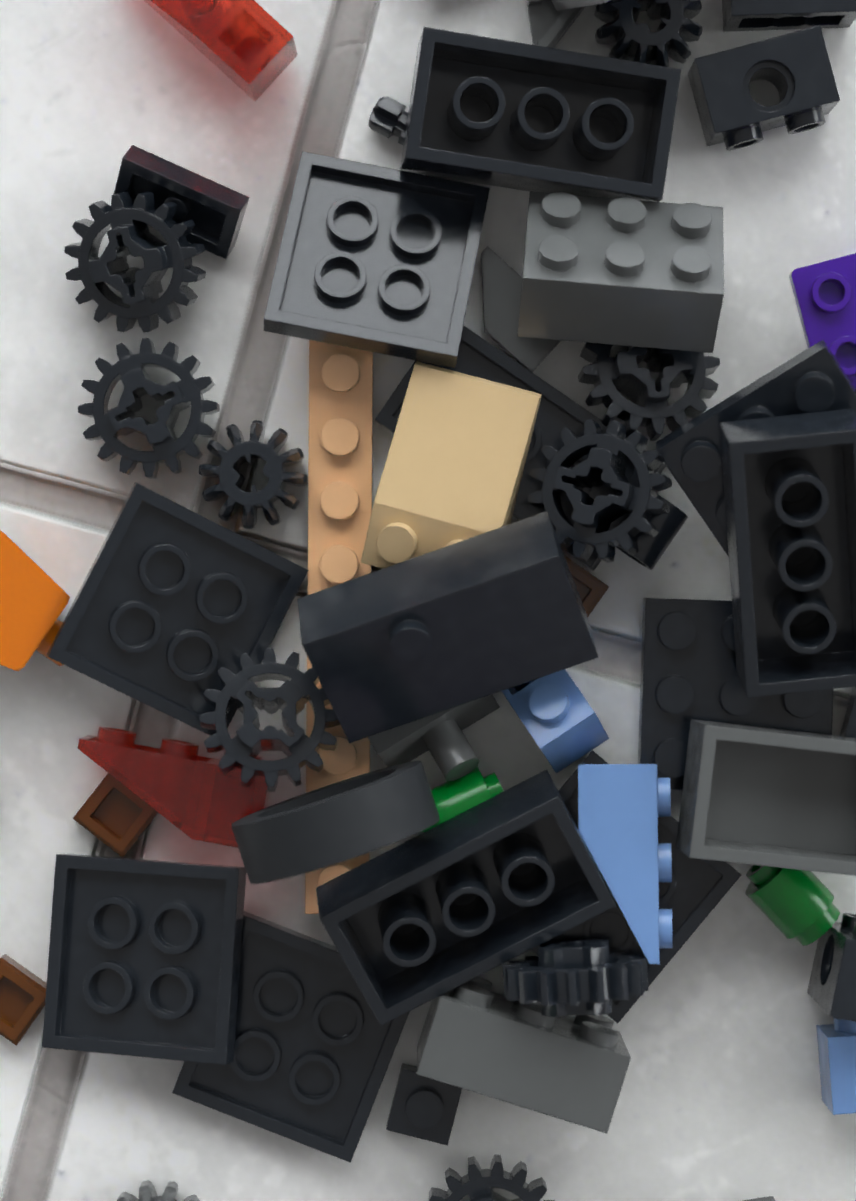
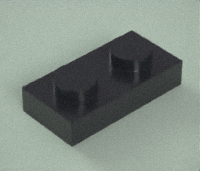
[111,145,250,259]

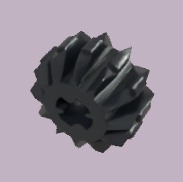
[594,0,703,67]
[198,420,308,530]

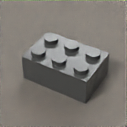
[517,191,724,353]
[676,719,856,876]
[417,976,631,1134]

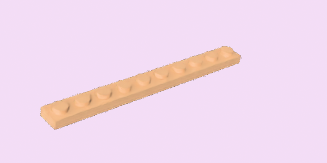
[305,340,374,914]

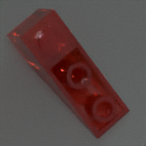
[144,0,298,101]
[78,726,270,848]

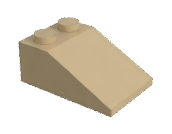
[361,361,542,569]

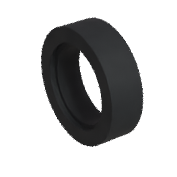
[231,761,440,884]

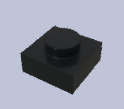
[386,1063,462,1146]

